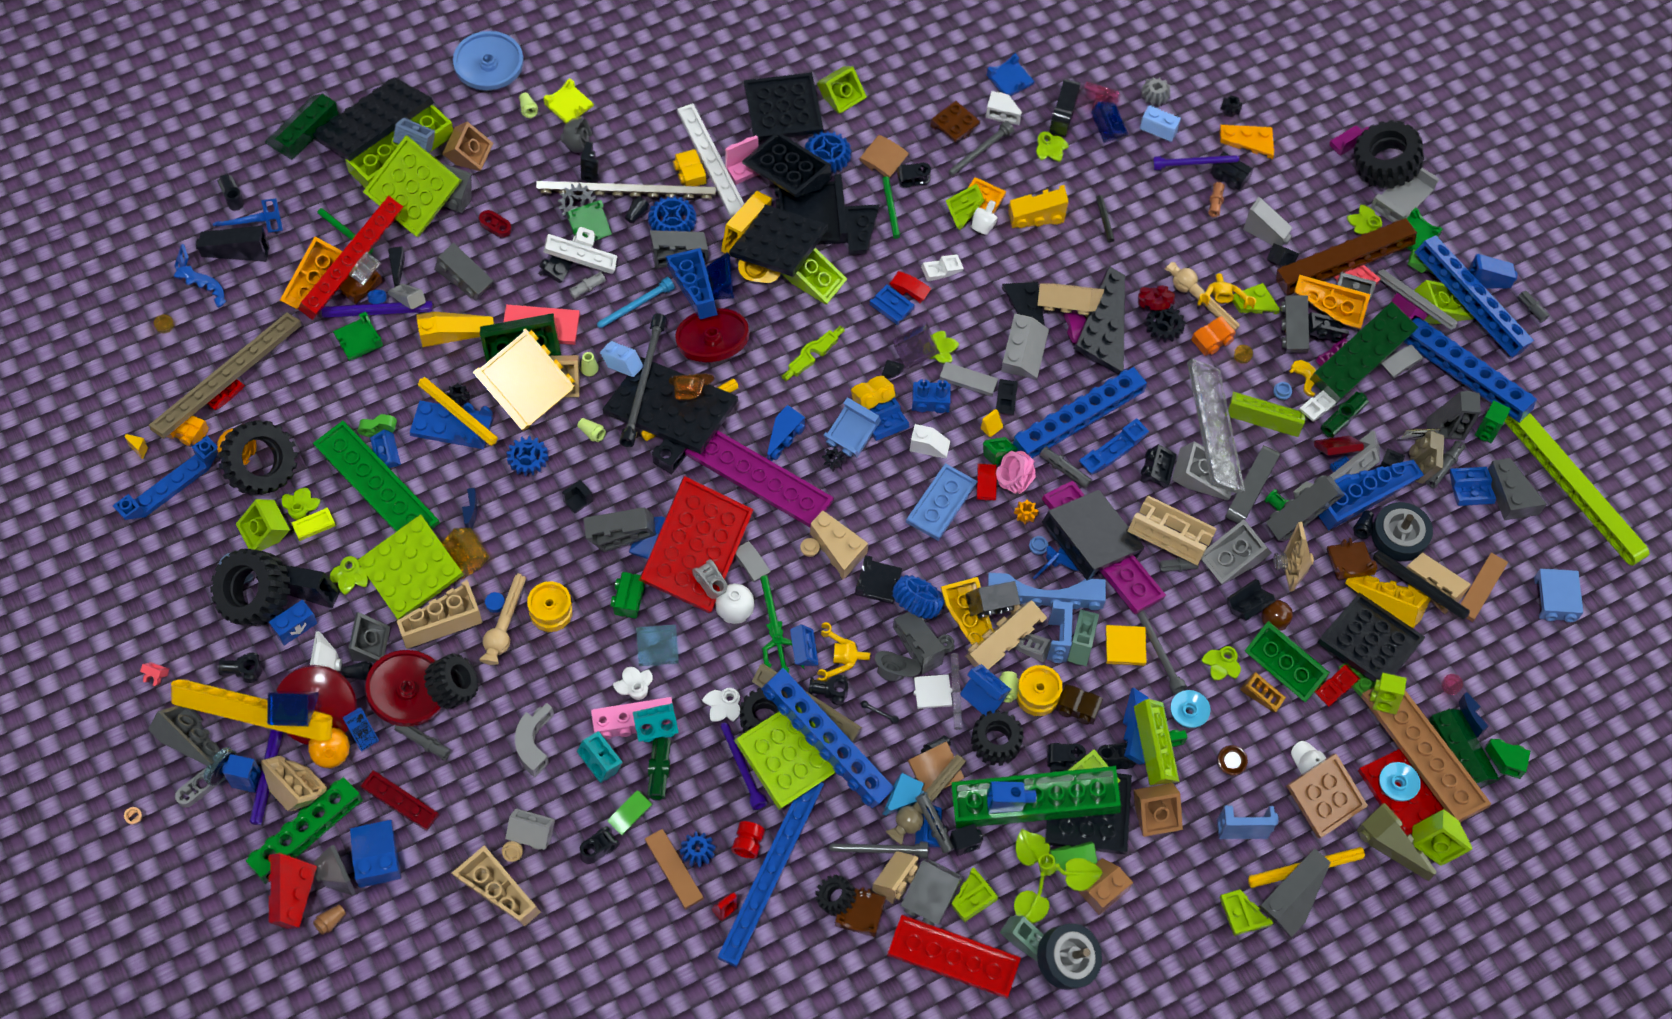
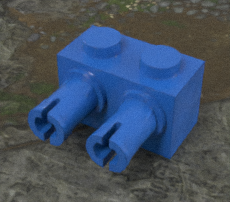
[912,379,951,413]

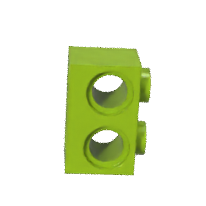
[1370,673,1407,715]

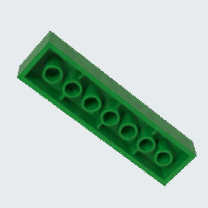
[951,766,1121,829]

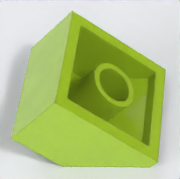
[816,66,867,114]
[236,499,290,551]
[1412,809,1472,866]

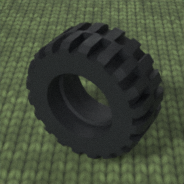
[1354,120,1424,189]
[218,420,298,495]
[210,549,290,626]

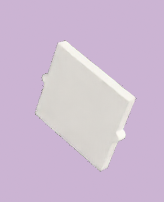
[914,675,952,709]

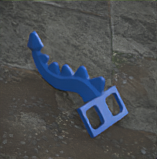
[213,198,283,232]
[174,244,226,308]
[1033,546,1079,580]

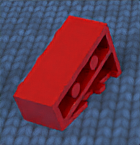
[269,853,317,929]

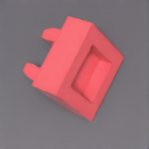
[140,662,169,686]

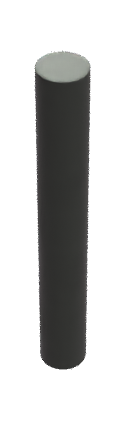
[1096,195,1115,243]

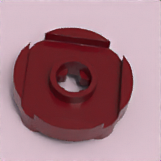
[1138,285,1175,310]

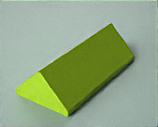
[1226,391,1305,437]
[1134,699,1179,786]

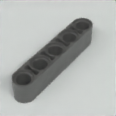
[1225,445,1281,524]

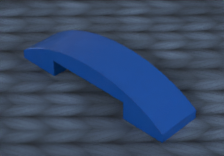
[1079,418,1149,475]

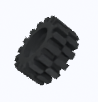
[815,875,856,916]

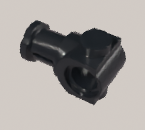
[218,652,262,683]
[808,674,848,705]

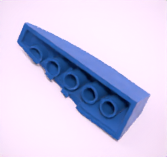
[1319,460,1424,530]

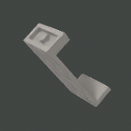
[1370,168,1439,223]

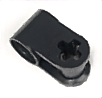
[897,162,931,188]
[1097,742,1136,769]
[1047,743,1086,768]
[580,826,620,864]

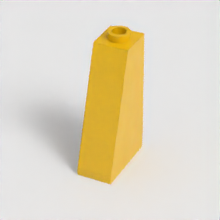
[721,191,772,259]

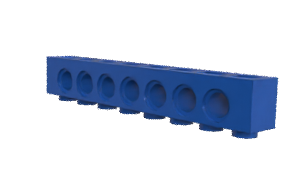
[1414,236,1534,358]
[1404,317,1537,423]
[1013,367,1147,459]
[761,668,894,808]

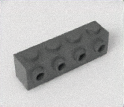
[1266,475,1345,541]

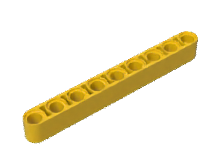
[171,679,332,741]

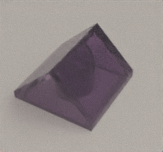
[894,322,940,369]

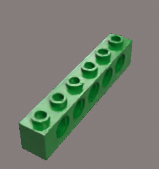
[245,777,363,884]

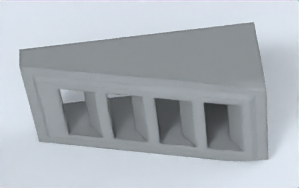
[388,283,426,309]
[1013,633,1051,662]

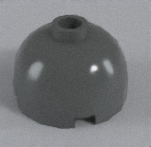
[561,117,593,153]

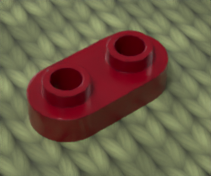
[479,210,512,238]

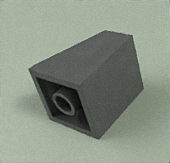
[901,858,964,926]

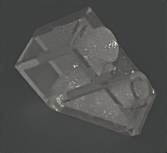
[349,252,383,285]

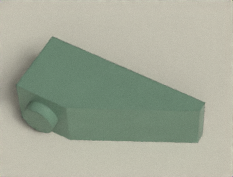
[1067,609,1099,666]
[1000,916,1044,962]

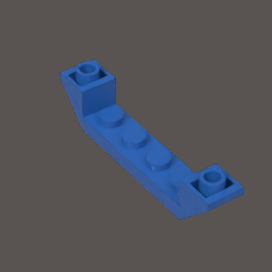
[113,436,218,520]

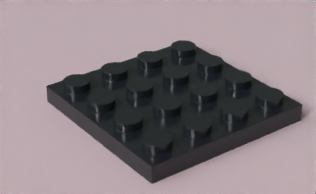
[744,72,824,141]
[729,204,828,277]
[1317,593,1425,682]
[1045,765,1132,855]

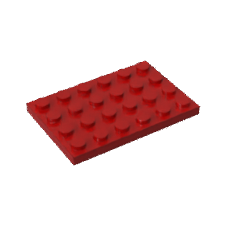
[639,476,754,613]

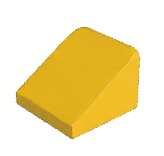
[981,409,1003,437]
[124,434,148,459]

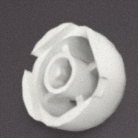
[715,583,755,624]

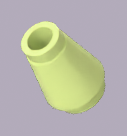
[519,93,538,118]
[580,352,599,377]
[577,418,606,442]

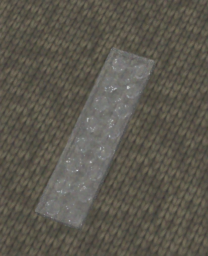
[1187,359,1245,494]

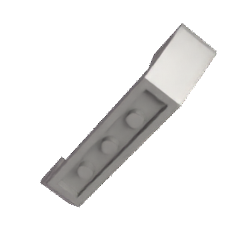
[1293,430,1380,499]

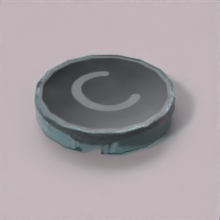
[203,747,237,786]

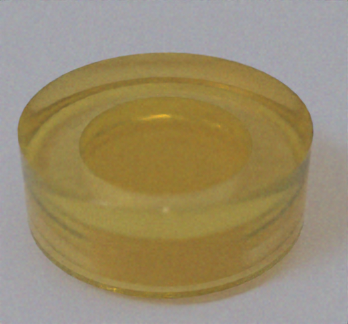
[154,314,174,333]
[1234,345,1253,364]

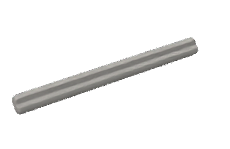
[1377,269,1458,330]

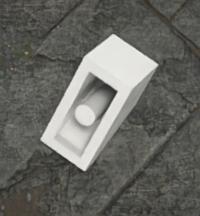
[986,91,1022,125]
[910,424,950,459]

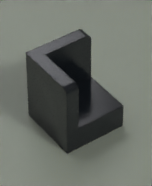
[1267,243,1299,266]
[562,479,593,513]

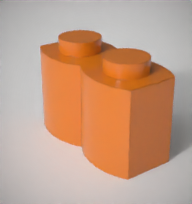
[1191,316,1235,356]

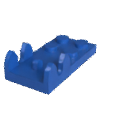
[409,400,494,449]

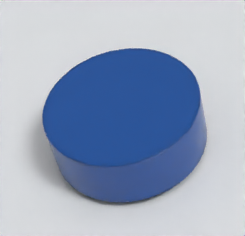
[367,290,387,304]
[485,592,505,613]

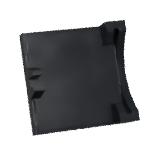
[855,555,902,604]

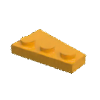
[1219,125,1274,159]

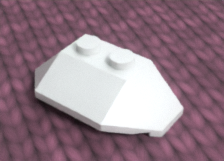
[310,632,342,672]

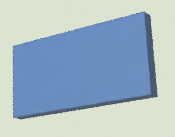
[906,463,977,541]

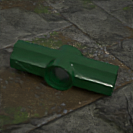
[1321,392,1369,438]
[647,737,671,800]

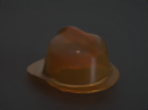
[669,374,715,399]

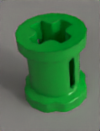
[1264,489,1289,511]

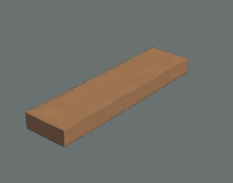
[1461,553,1508,622]
[644,829,703,910]

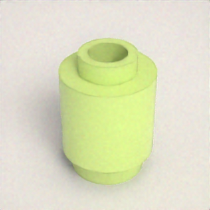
[999,671,1019,703]

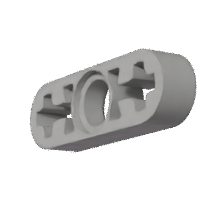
[175,765,226,808]

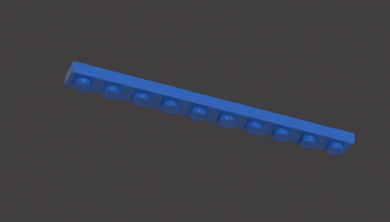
[718,782,824,968]

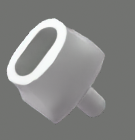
[971,200,998,235]

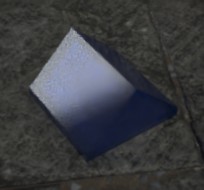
[1091,101,1128,143]
[706,253,734,300]
[267,691,319,726]

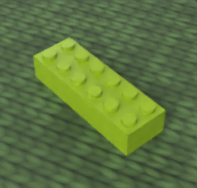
[345,104,453,188]

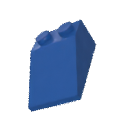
[350,820,401,888]

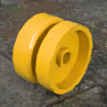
[527,581,573,632]
[1016,665,1062,716]

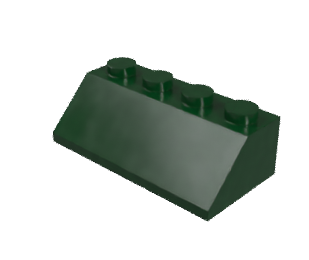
[265,93,339,160]
[480,313,561,363]
[1429,709,1500,788]

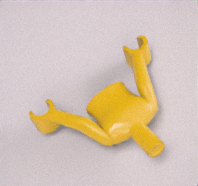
[1197,273,1256,309]
[817,622,870,681]

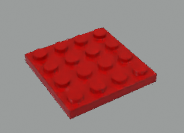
[1358,749,1445,835]

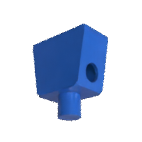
[987,781,1036,814]

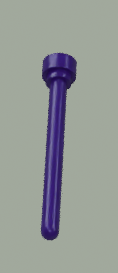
[1154,155,1240,171]
[721,722,767,810]

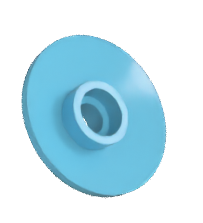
[1170,690,1211,728]
[1379,762,1420,801]

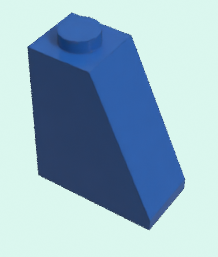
[1468,254,1517,289]

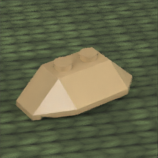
[261,756,327,811]

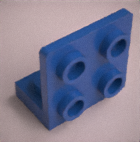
[960,664,1012,716]

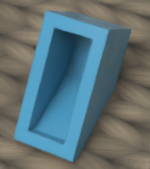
[882,773,924,816]

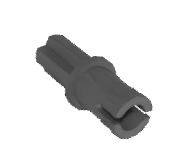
[1518,291,1550,323]
[1160,557,1199,572]

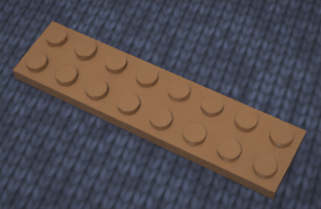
[1361,688,1491,822]

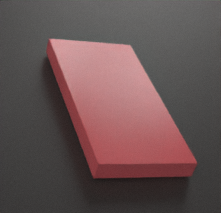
[504,305,580,345]

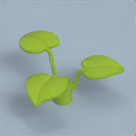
[1014,829,1102,924]

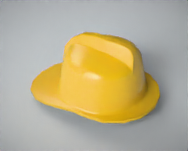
[738,260,781,283]

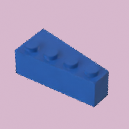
[665,248,718,319]

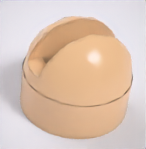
[124,807,142,825]

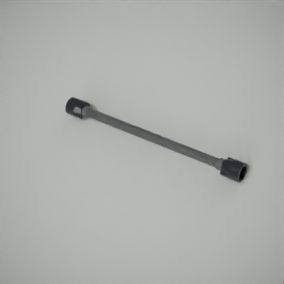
[619,313,667,447]

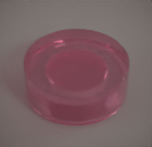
[1442,674,1463,695]

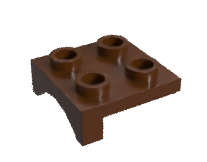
[930,101,980,142]
[338,262,383,304]
[1327,538,1377,580]
[835,887,886,937]

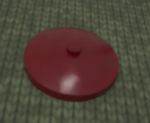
[675,308,749,362]
[365,650,443,727]
[274,665,357,745]

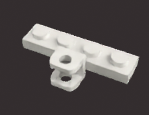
[544,227,617,274]

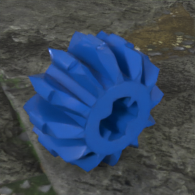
[680,831,715,868]

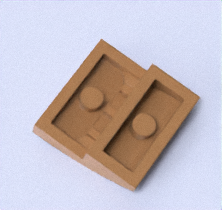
[859,135,909,178]
[907,741,964,792]

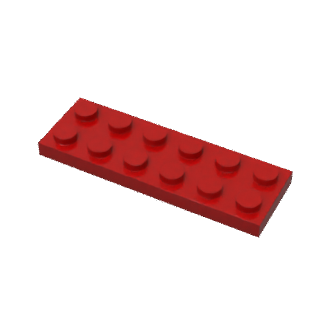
[887,915,1021,999]

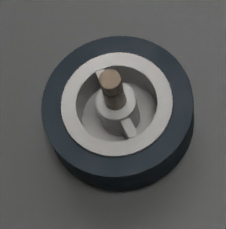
[1372,502,1433,561]
[1037,923,1102,990]

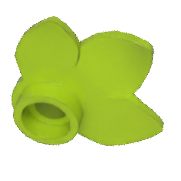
[1036,132,1069,162]
[1347,205,1382,235]
[923,331,959,363]
[282,488,320,520]
[330,556,368,595]
[1202,646,1241,680]

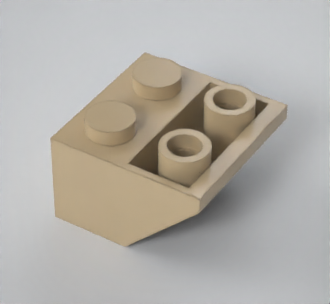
[872,851,919,904]

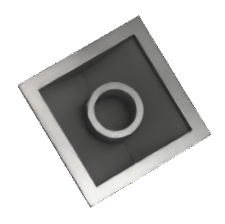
[348,612,390,663]

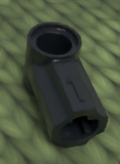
[217,174,244,211]

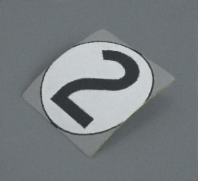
[1398,429,1439,440]

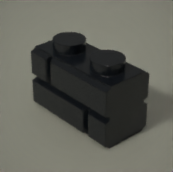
[1210,151,1253,191]

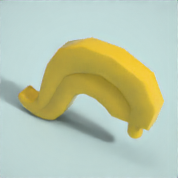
[1289,360,1316,397]

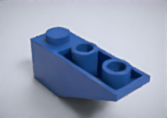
[767,405,805,461]

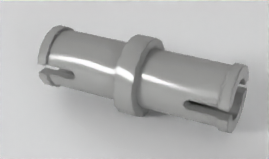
[569,271,606,299]

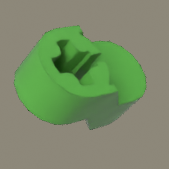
[357,414,397,437]

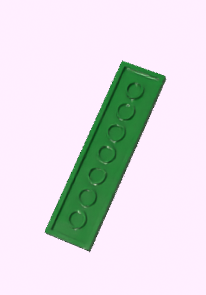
[313,421,440,532]

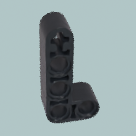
[1049,79,1081,138]

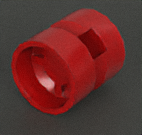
[731,821,765,859]

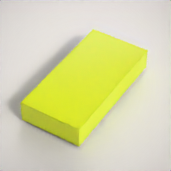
[291,508,336,541]

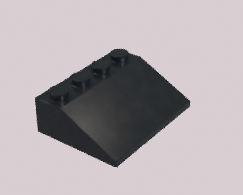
[742,131,831,197]

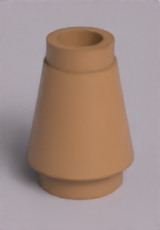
[313,904,346,935]

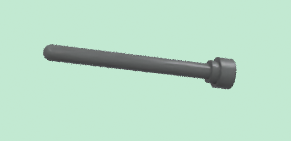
[949,121,1014,175]
[1137,611,1187,694]
[829,842,928,859]

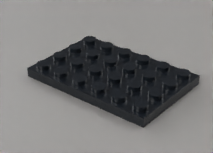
[313,77,434,161]
[603,357,738,454]

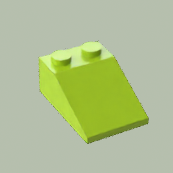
[781,248,847,305]
[1414,280,1475,324]

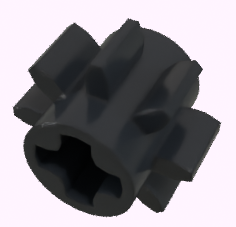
[1220,95,1243,117]
[446,383,470,406]
[822,447,846,472]

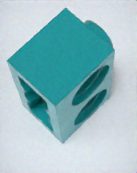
[633,703,679,742]
[577,731,623,783]

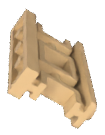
[1128,496,1217,566]

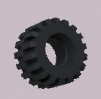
[424,653,479,709]
[740,688,785,733]
[971,710,1024,766]

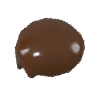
[1261,600,1293,631]
[1217,745,1248,776]

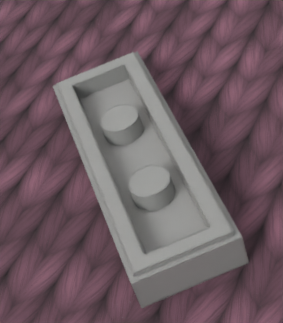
[939,362,998,397]

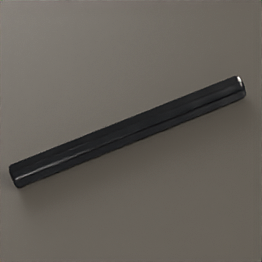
[1373,550,1470,619]

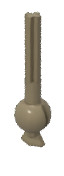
[886,754,966,845]

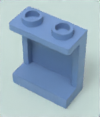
[823,397,881,458]
[1534,569,1583,622]
[1047,601,1073,663]
[1217,806,1278,839]

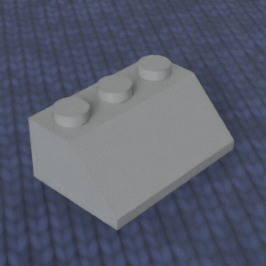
[1001,314,1049,380]

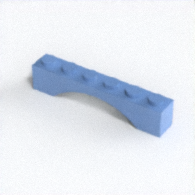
[987,573,1106,610]

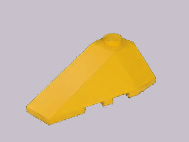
[417,311,494,347]
[1345,576,1431,628]
[940,577,993,645]

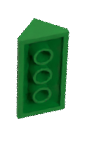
[1245,621,1330,702]

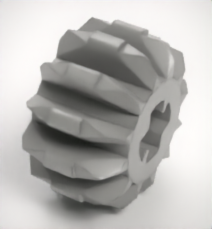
[1141,77,1171,106]

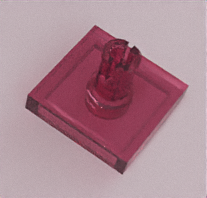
[1084,81,1121,113]

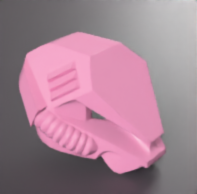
[996,451,1036,494]

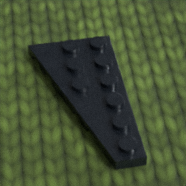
[1074,267,1125,375]

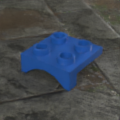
[987,53,1035,96]

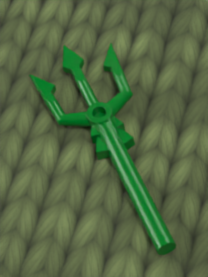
[760,575,805,673]

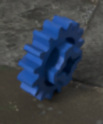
[507,436,549,476]

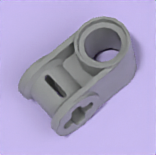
[692,559,727,599]

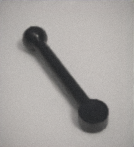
[861,700,899,724]

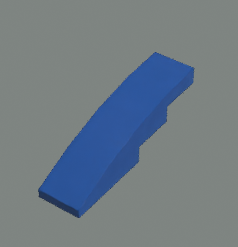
[1123,688,1149,765]

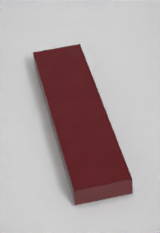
[360,770,439,832]

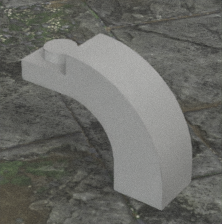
[515,703,554,778]

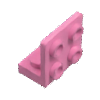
[725,135,760,185]

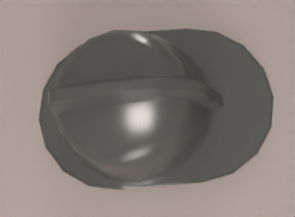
[875,651,921,682]

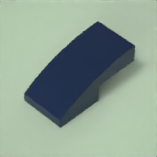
[462,488,477,533]
[1459,692,1489,738]

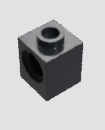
[950,824,983,856]

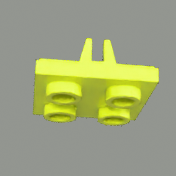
[543,78,594,123]

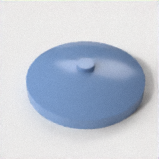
[453,31,523,90]

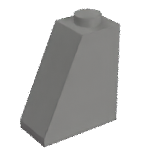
[1243,197,1292,246]

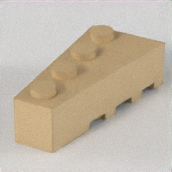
[397,580,482,649]
[965,600,1047,670]
[452,845,541,926]

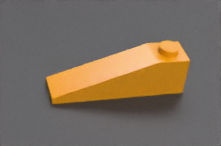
[280,236,342,309]
[1294,275,1371,329]

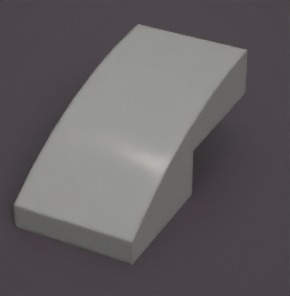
[1382,344,1423,379]
[735,541,771,582]

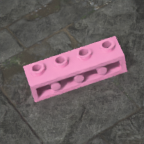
[591,697,672,740]

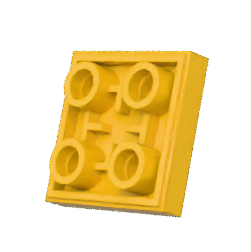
[1105,625,1147,666]

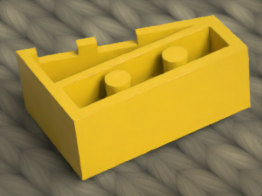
[1008,185,1068,228]

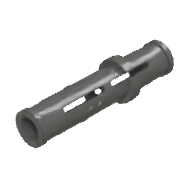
[1426,440,1466,488]
[1039,446,1092,489]
[394,725,451,761]
[915,792,954,853]

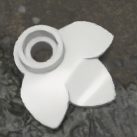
[613,667,653,700]
[702,688,740,722]

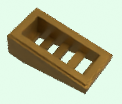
[1240,672,1286,713]

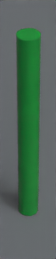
[882,177,900,239]
[317,208,373,254]

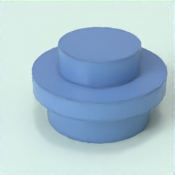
[1273,382,1292,400]
[1029,536,1048,555]

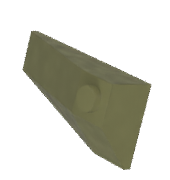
[1357,803,1437,881]

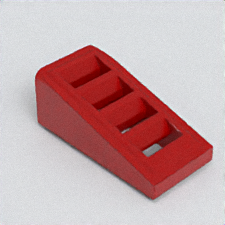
[712,893,737,921]

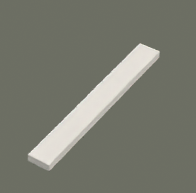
[677,104,744,218]

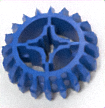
[805,130,851,174]
[648,195,696,232]
[892,575,944,619]

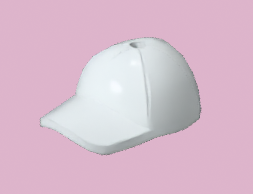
[1291,741,1326,774]

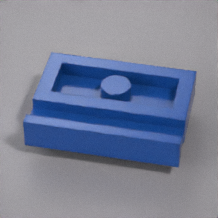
[869,285,915,325]

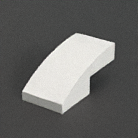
[921,254,964,281]
[1299,391,1337,422]

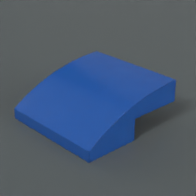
[868,398,910,441]
[1450,467,1496,506]

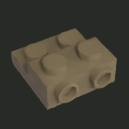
[1409,431,1444,484]

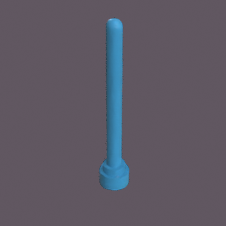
[597,277,675,328]

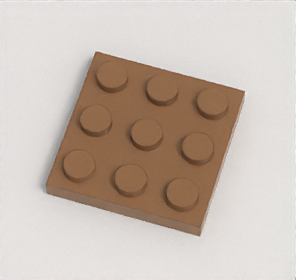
[1286,753,1368,838]

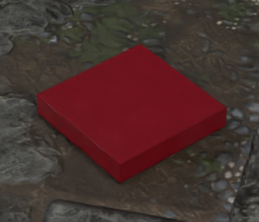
[1314,435,1364,455]

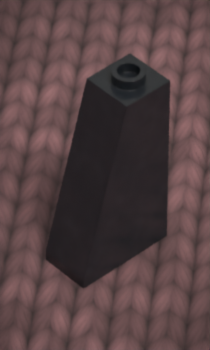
[196,226,270,262]
[256,565,340,608]

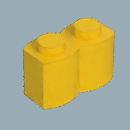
[673,149,706,186]
[851,376,896,409]

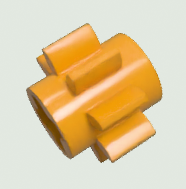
[1014,499,1039,524]

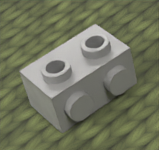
[505,809,555,850]

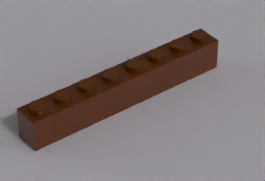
[1276,218,1417,296]

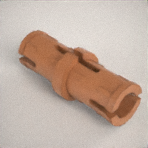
[1208,182,1225,217]

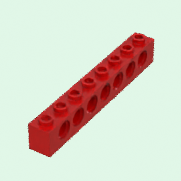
[298,195,403,320]

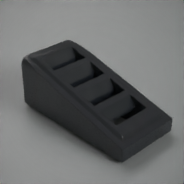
[388,246,405,287]

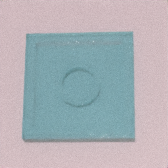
[636,625,679,666]

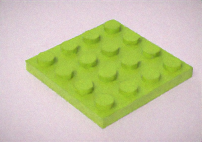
[363,135,462,237]
[358,514,464,620]
[734,705,836,809]

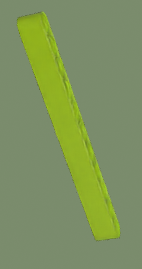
[1504,413,1650,566]

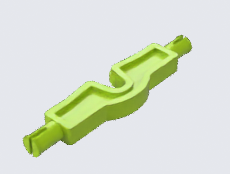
[781,326,845,382]

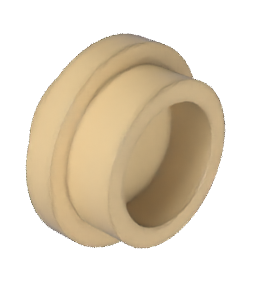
[800,538,820,557]
[502,841,523,862]

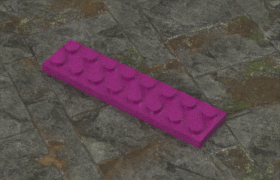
[685,430,834,528]
[1042,480,1166,614]

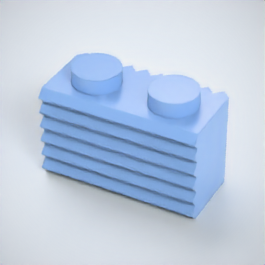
[1140,105,1181,142]
[600,341,643,377]

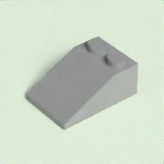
[1172,441,1237,500]
[1201,519,1272,585]

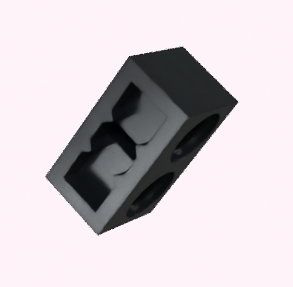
[652,438,687,475]

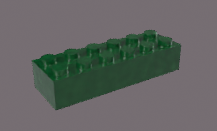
[1310,302,1418,405]

